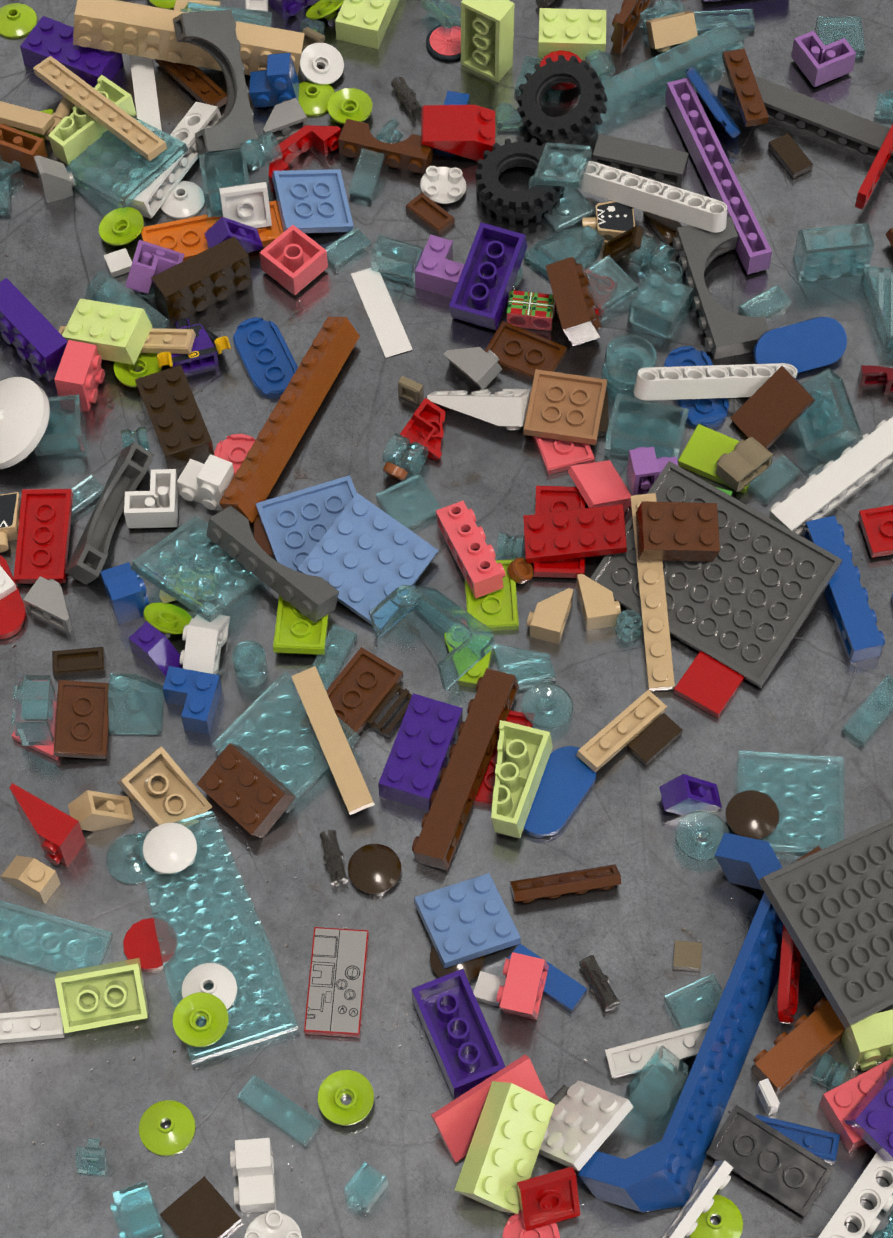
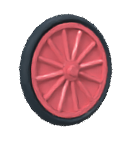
[426,23,461,60]

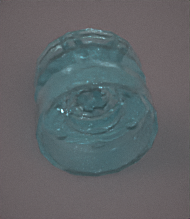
[601,334,657,400]

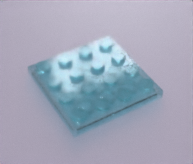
[66,114,188,209]
[131,516,263,622]
[213,670,360,813]
[736,751,844,856]

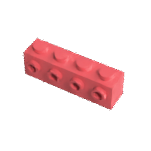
[436,501,506,599]

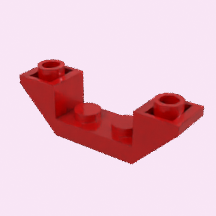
[268,125,341,192]

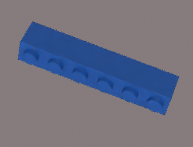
[803,515,885,663]

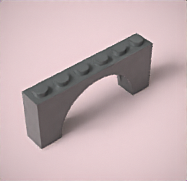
[173,9,258,156]
[673,217,770,359]

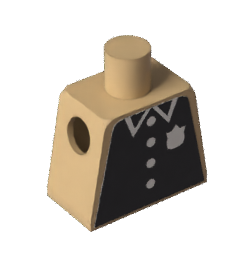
[582,201,635,245]
[0,492,21,552]

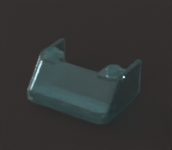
[369,585,495,690]

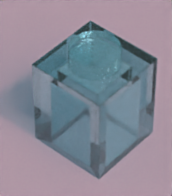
[344,1162,388,1214]

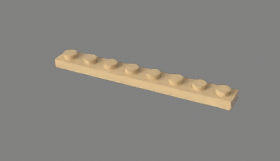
[33,56,167,161]
[631,493,675,691]

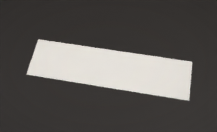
[351,266,413,358]

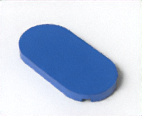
[686,66,741,138]
[233,317,298,398]
[753,317,847,373]
[664,346,729,429]
[523,746,596,838]

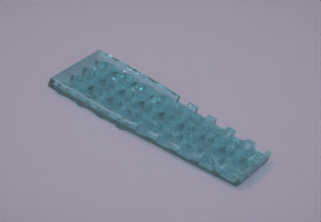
[136,811,298,1064]

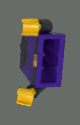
[157,318,232,374]

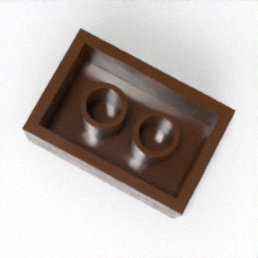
[545,256,602,346]
[636,501,720,562]
[197,743,296,838]

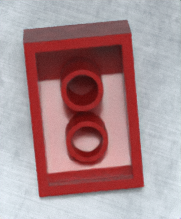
[421,105,495,161]
[9,783,86,868]

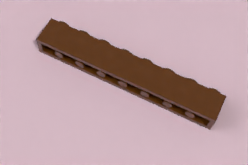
[412,668,519,871]

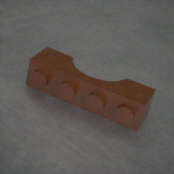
[338,119,434,174]

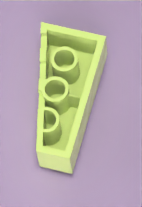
[48,75,137,166]
[491,720,553,838]

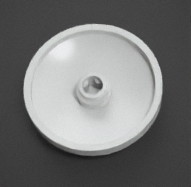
[0,377,50,469]

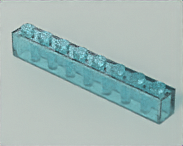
[579,21,745,125]

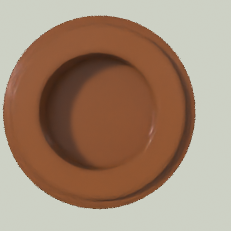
[382,462,408,481]
[508,557,534,584]

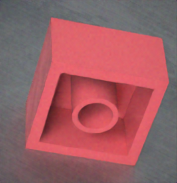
[260,225,328,295]
[54,340,105,412]
[496,952,549,1020]

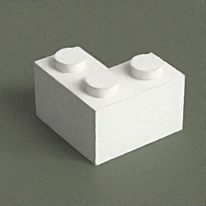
[177,454,234,511]
[124,469,178,528]
[180,611,230,675]
[230,1138,276,1213]

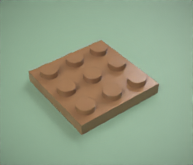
[523,369,608,445]

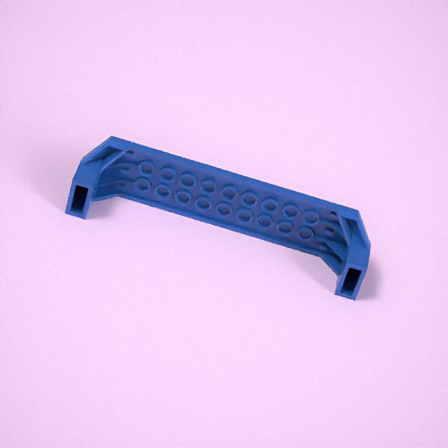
[578,832,784,1212]

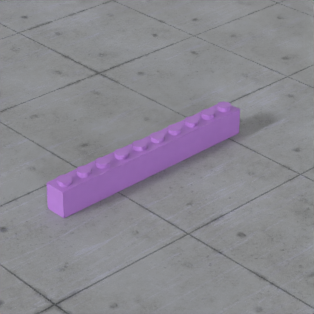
[665,77,772,275]

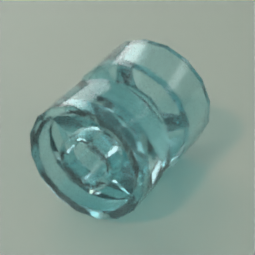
[240,130,283,171]
[630,234,674,275]
[383,433,428,476]
[232,640,268,687]

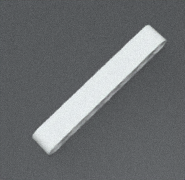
[579,161,727,233]
[633,363,798,401]

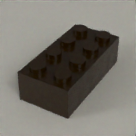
[151,236,252,325]
[135,365,214,469]

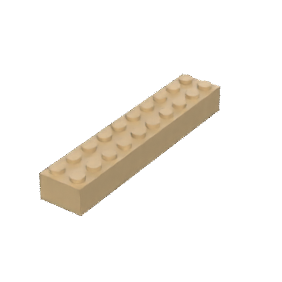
[73,0,304,76]

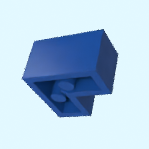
[249,53,299,108]
[100,562,149,625]
[162,666,222,735]

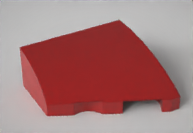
[396,398,445,461]

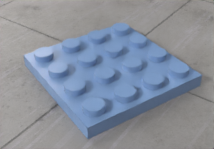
[255,475,357,571]
[297,493,439,630]

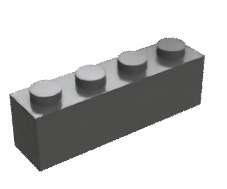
[592,134,689,188]

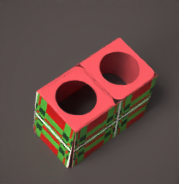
[507,290,556,331]

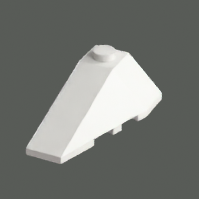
[427,389,532,430]

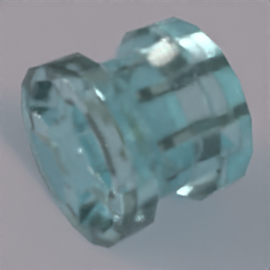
[616,610,642,642]

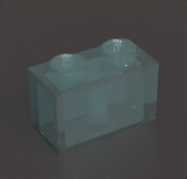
[371,235,423,282]

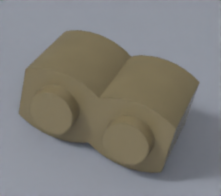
[716,437,773,492]

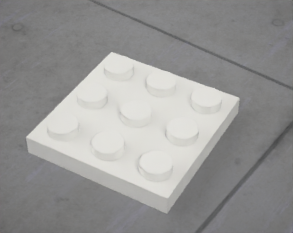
[538,1080,633,1171]

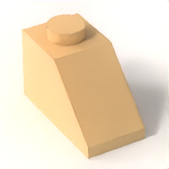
[576,574,621,631]
[526,588,574,644]
[68,790,134,831]
[0,855,60,905]

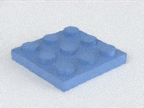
[272,169,354,233]
[414,873,521,969]

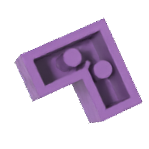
[791,31,856,87]
[415,235,465,298]
[125,240,185,294]
[626,447,679,496]

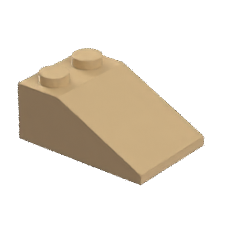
[117,746,212,828]

